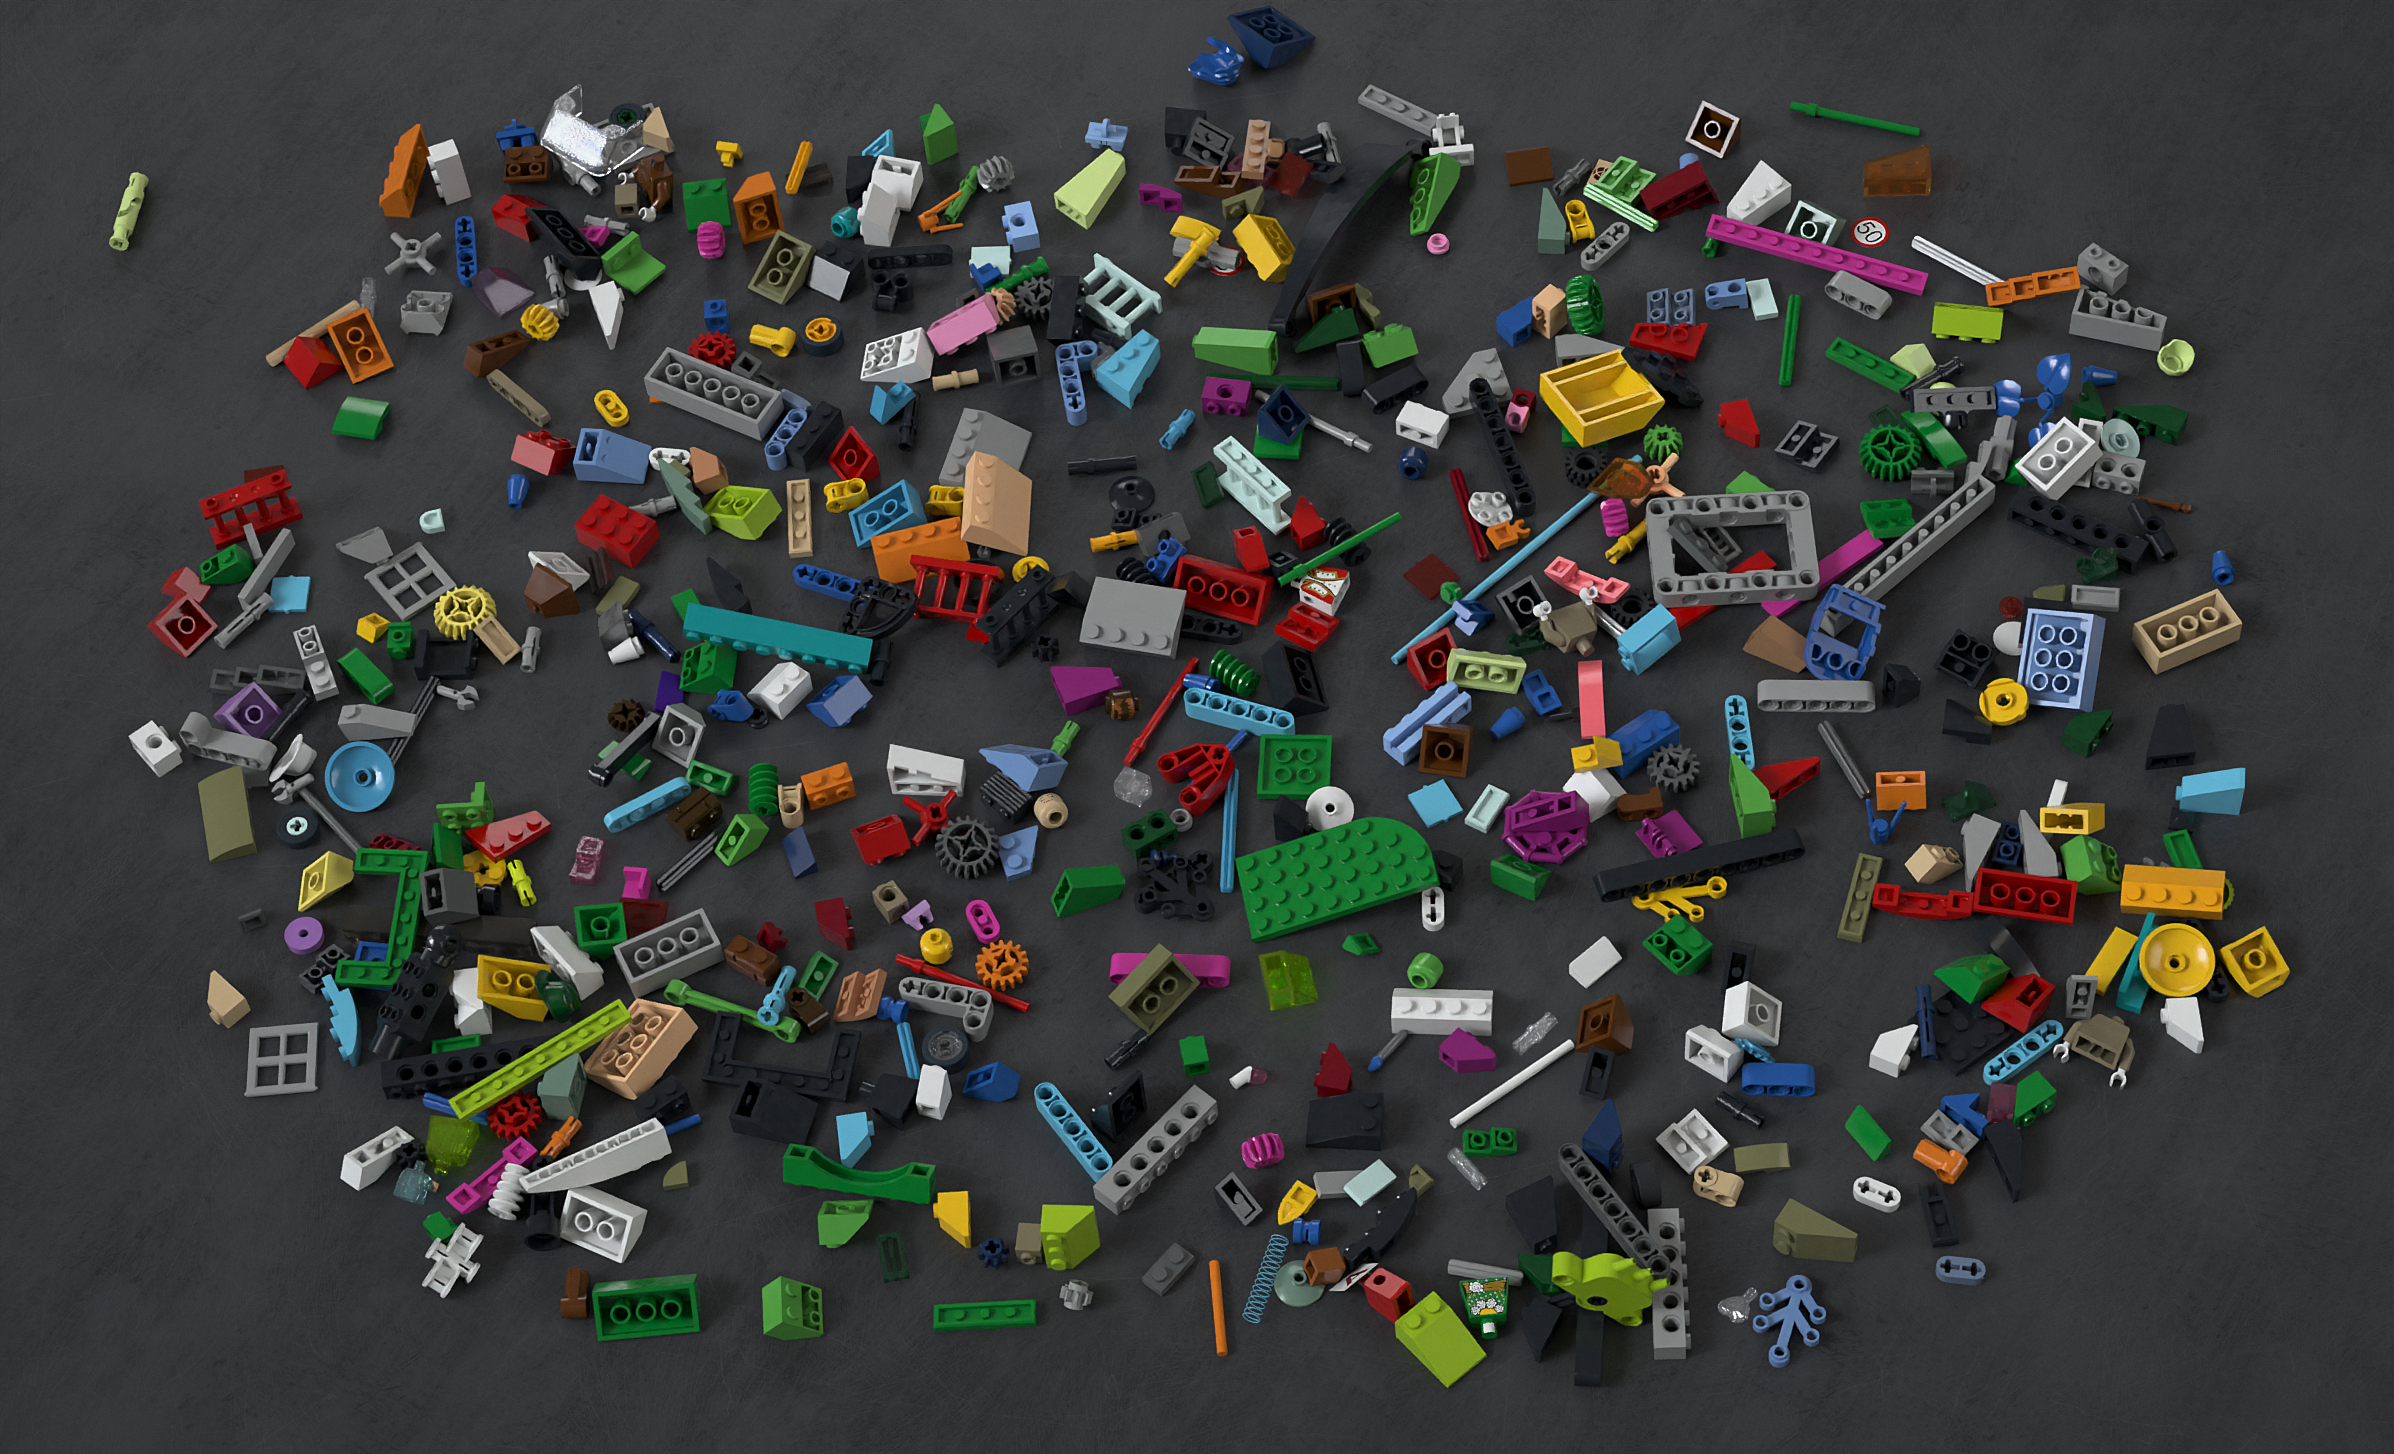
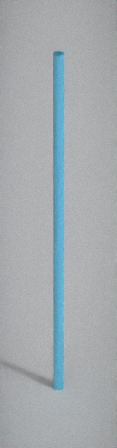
[1391,455,1643,664]

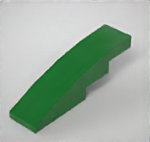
[1900,410,1967,470]

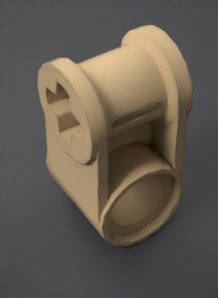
[778,782,804,829]
[1693,1166,1744,1207]

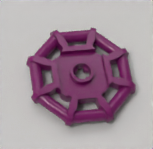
[1502,789,1590,865]

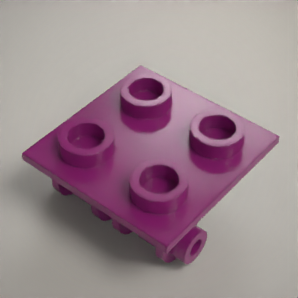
[1635,809,1703,858]

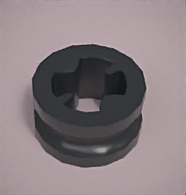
[748,706,769,730]

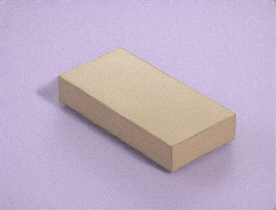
[473,614,522,665]

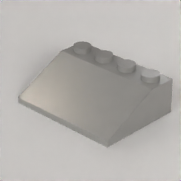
[939,408,1032,488]
[1079,577,1187,660]

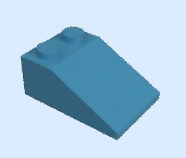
[848,479,928,549]

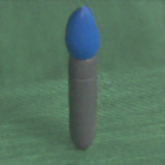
[1368,1029,1408,1071]

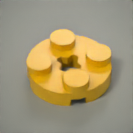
[1979,678,2029,726]
[463,850,508,887]

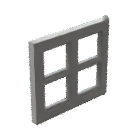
[364,542,457,622]
[244,1022,319,1097]

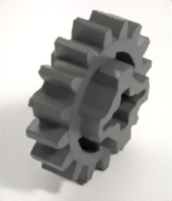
[1014,277,1054,321]
[1647,743,1700,793]

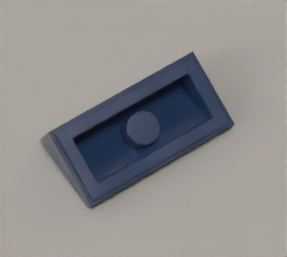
[781,826,818,879]

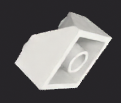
[449,968,492,1036]

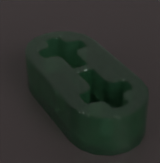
[1506,628,1550,656]

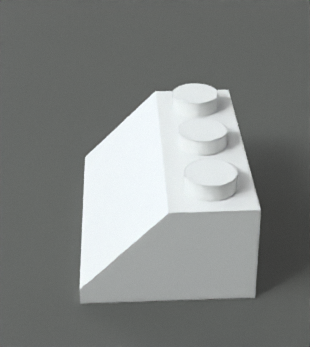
[2015,417,2103,501]
[530,926,605,1001]
[560,1185,647,1263]

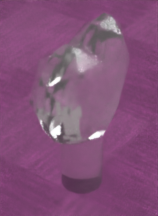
[1718,1287,1758,1323]

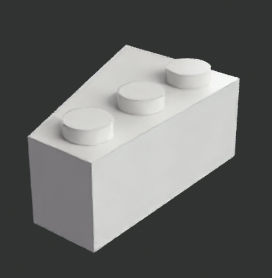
[1727,160,1791,226]
[887,744,966,797]

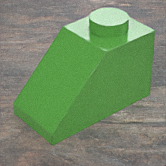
[714,814,769,867]

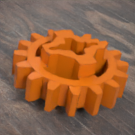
[975,940,1029,991]

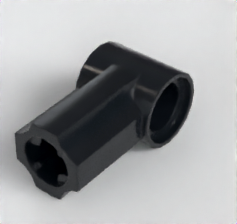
[1284,133,1328,167]

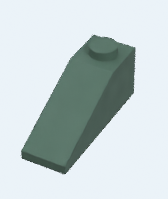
[1538,188,1570,254]

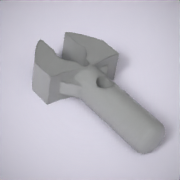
[436,685,480,711]
[272,773,314,805]

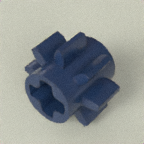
[977,1236,1010,1270]

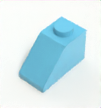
[836,1112,875,1168]

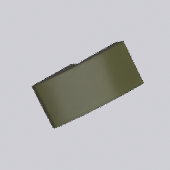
[1354,283,1381,331]
[1734,1143,1791,1175]

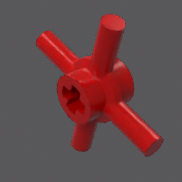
[902,790,967,847]

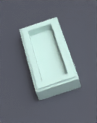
[1746,278,1778,321]
[1465,784,1510,833]
[1343,1159,1397,1207]

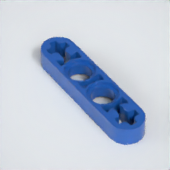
[455,216,479,287]
[793,564,875,606]

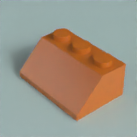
[733,171,785,245]

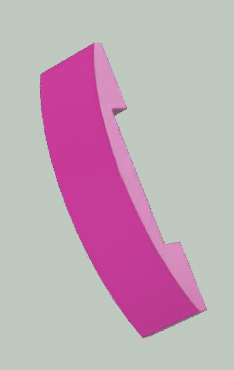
[446,1136,538,1215]

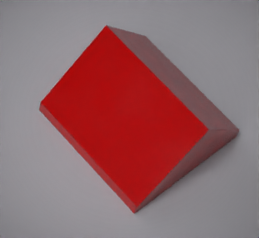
[283,336,344,390]
[827,426,881,483]
[1407,627,1458,691]

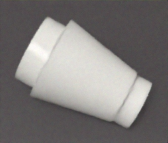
[608,636,645,664]

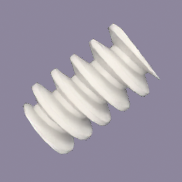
[488,1163,532,1220]

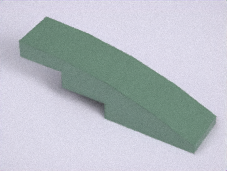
[658,458,712,535]

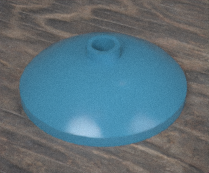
[325,741,395,812]

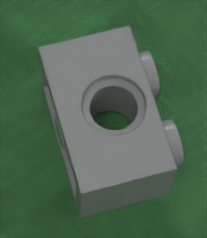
[2077,243,2129,296]

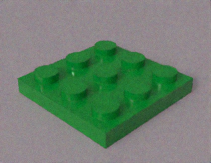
[1257,734,1333,800]

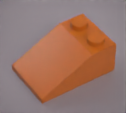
[326,307,394,385]

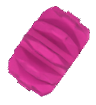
[697,221,725,259]
[1600,498,1629,537]
[1241,1133,1285,1169]

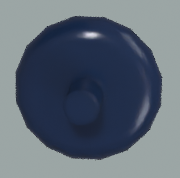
[1150,849,1178,869]

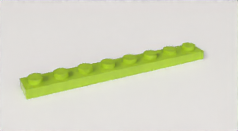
[448,999,633,1123]

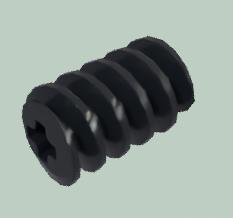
[1323,517,1371,567]
[1115,557,1157,586]

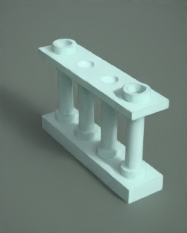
[1084,253,1162,340]
[1214,436,1291,535]

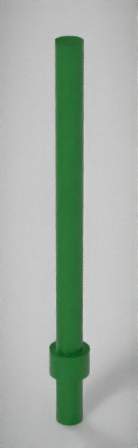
[1790,101,1920,137]
[1277,512,1402,587]

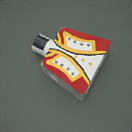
[1291,566,1350,616]

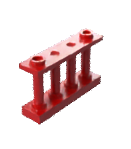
[198,469,303,550]
[910,554,1005,627]

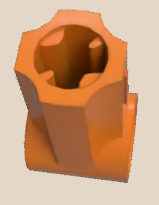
[1913,1138,1968,1184]

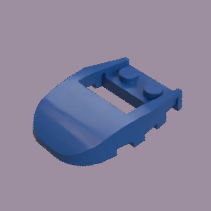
[1804,584,1886,681]

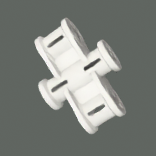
[422,1223,484,1299]

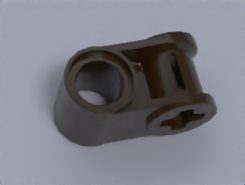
[787,987,831,1035]

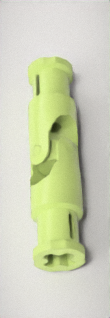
[109,172,149,251]

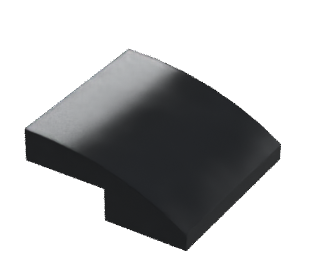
[1182,116,1235,171]
[1774,420,1841,475]

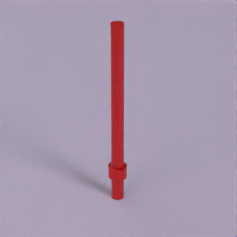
[1123,657,1200,767]
[895,954,1031,1013]

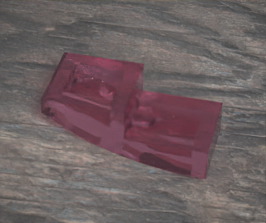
[569,836,606,885]

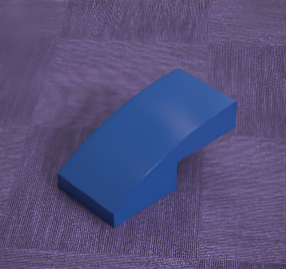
[1520,669,1562,716]

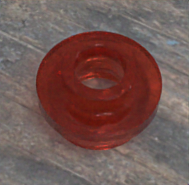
[1999,596,2023,619]

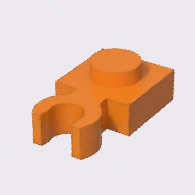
[1486,519,1530,550]

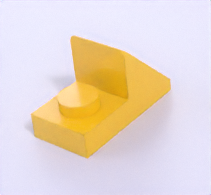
[1571,735,1623,774]

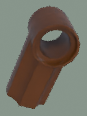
[560,1268,590,1319]

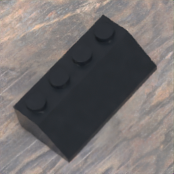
[524,207,603,281]

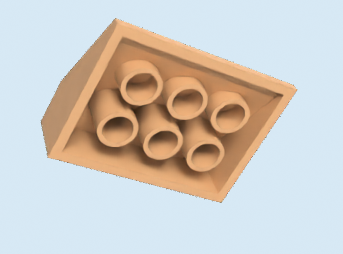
[961,451,1032,556]
[583,998,698,1100]

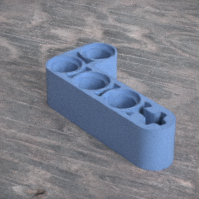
[1055,341,1099,426]

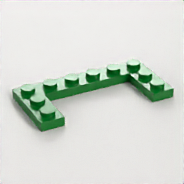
[334,848,430,989]

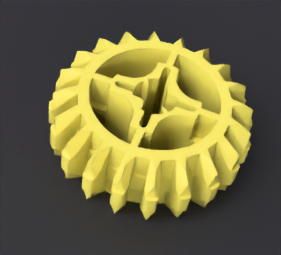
[434,584,497,640]

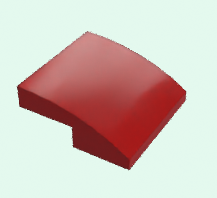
[1274,601,1340,652]

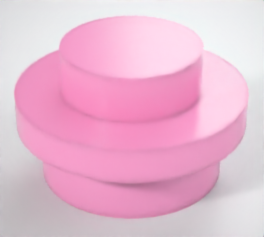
[1427,233,1449,255]

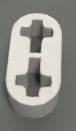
[649,448,691,471]
[1422,887,1445,931]
[1853,1177,1901,1213]

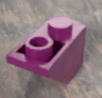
[1439,1027,1496,1073]

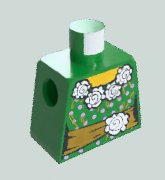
[1459,1277,1509,1339]

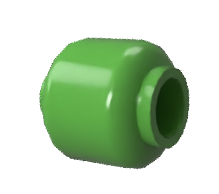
[1407,952,1443,989]

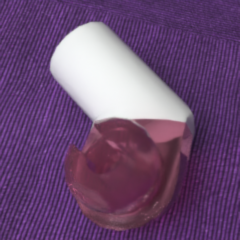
[1229,1066,1267,1089]

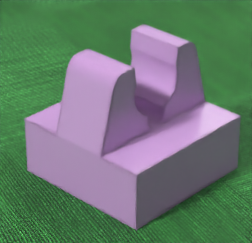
[901,900,933,931]

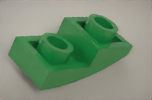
[1462,1127,1517,1157]

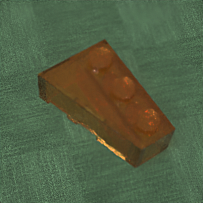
[1862,144,1932,196]

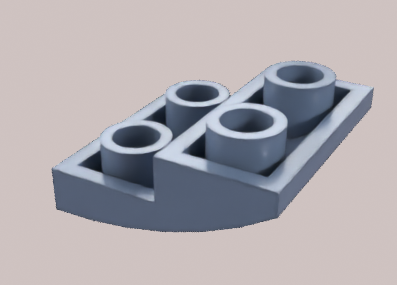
[1647,288,1696,326]

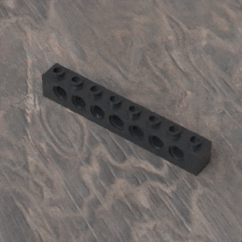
[381,1033,582,1100]

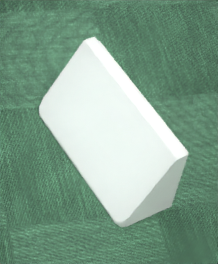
[1569,936,1622,989]

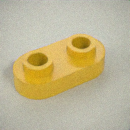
[594,390,629,427]

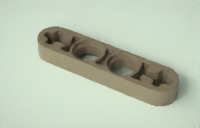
[487,369,551,427]

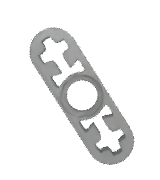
[1581,222,1629,271]

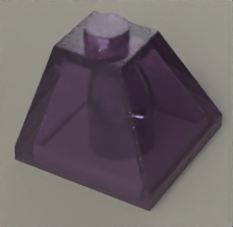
[470,266,536,319]

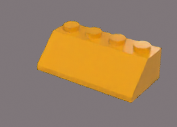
[2120,864,2226,920]

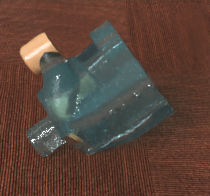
[393,1161,439,1206]

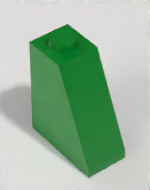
[1050,865,1125,918]

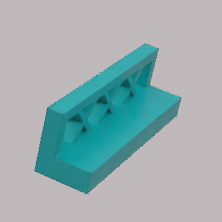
[2115,911,2160,1014]

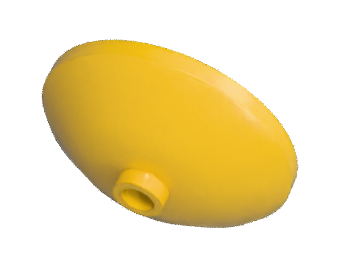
[2139,923,2215,998]

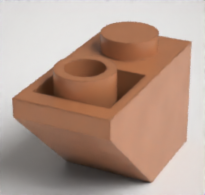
[689,447,729,495]

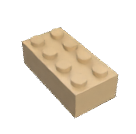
[2131,589,2242,675]

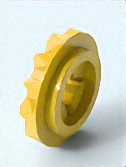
[1012,556,1049,583]

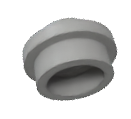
[1169,809,1193,832]

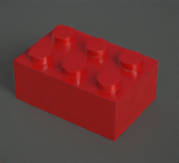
[574,494,660,569]

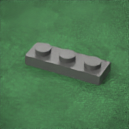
[1666,518,1729,573]

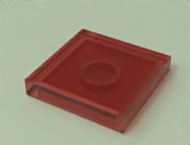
[619,897,668,940]

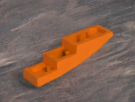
[1985,266,2081,307]

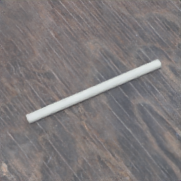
[1450,1040,1575,1128]

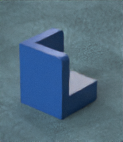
[969,263,1003,294]

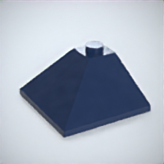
[1227,5,1315,69]

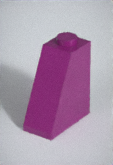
[1050,666,1122,717]

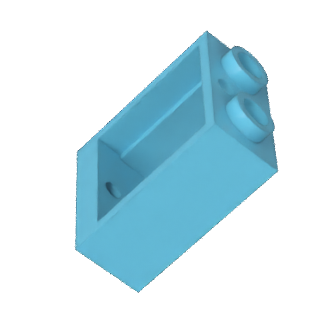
[1617,604,1681,675]

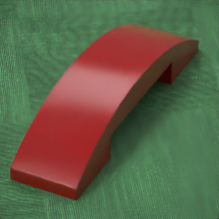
[1872,883,1974,920]

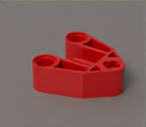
[1157,744,1235,817]

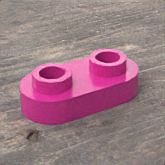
[966,900,1001,944]

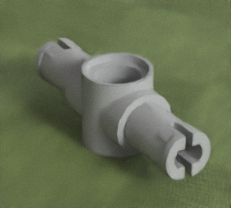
[552,147,601,197]

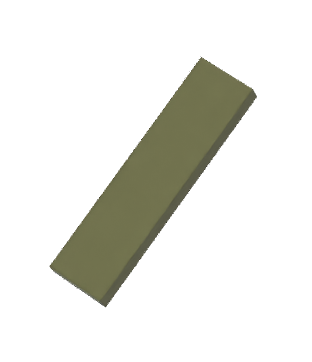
[1837,853,1883,943]

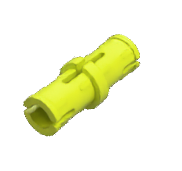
[507,860,537,907]

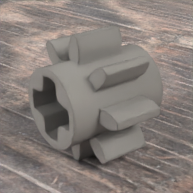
[1059,1279,1093,1310]

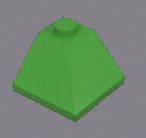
[818,1199,874,1248]

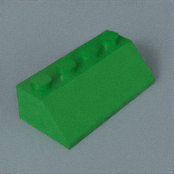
[592,1274,700,1341]

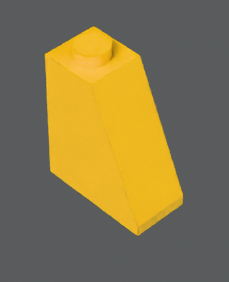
[2040,803,2105,835]

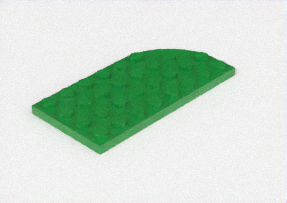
[1235,817,1440,944]

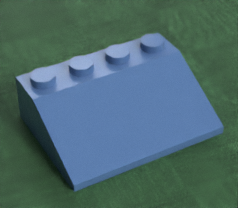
[2017,608,2106,713]

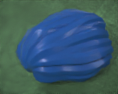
[1188,36,1244,86]

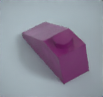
[1511,790,1589,832]

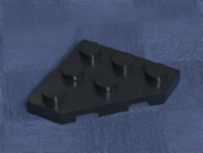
[1621,347,1704,407]

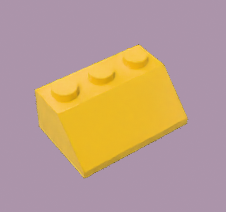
[1232,214,1296,283]

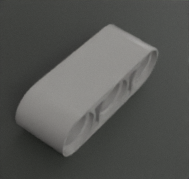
[1825,270,1893,319]

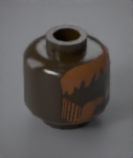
[1104,689,1139,720]

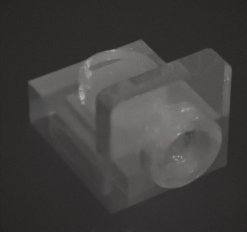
[1090,342,1116,381]

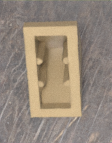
[640,107,673,152]

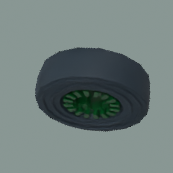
[608,103,647,138]

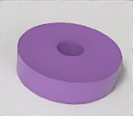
[284,917,325,955]

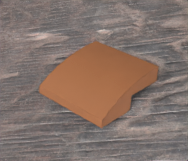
[833,968,887,1022]

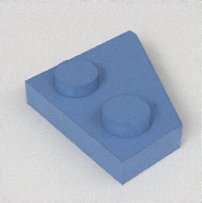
[997,825,1039,882]

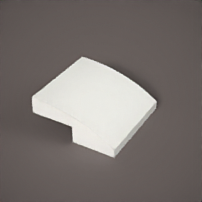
[1656,1109,1730,1175]

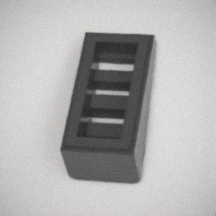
[1694,526,1743,564]

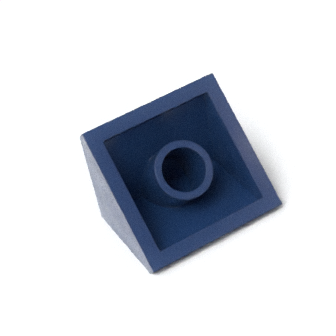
[1258,384,1311,445]

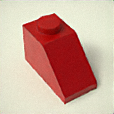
[1717,399,1760,448]

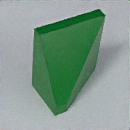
[1342,933,1379,956]

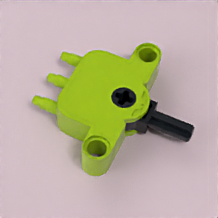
[1547,1252,1670,1326]

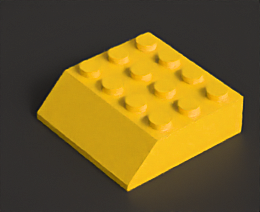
[1539,349,1665,448]

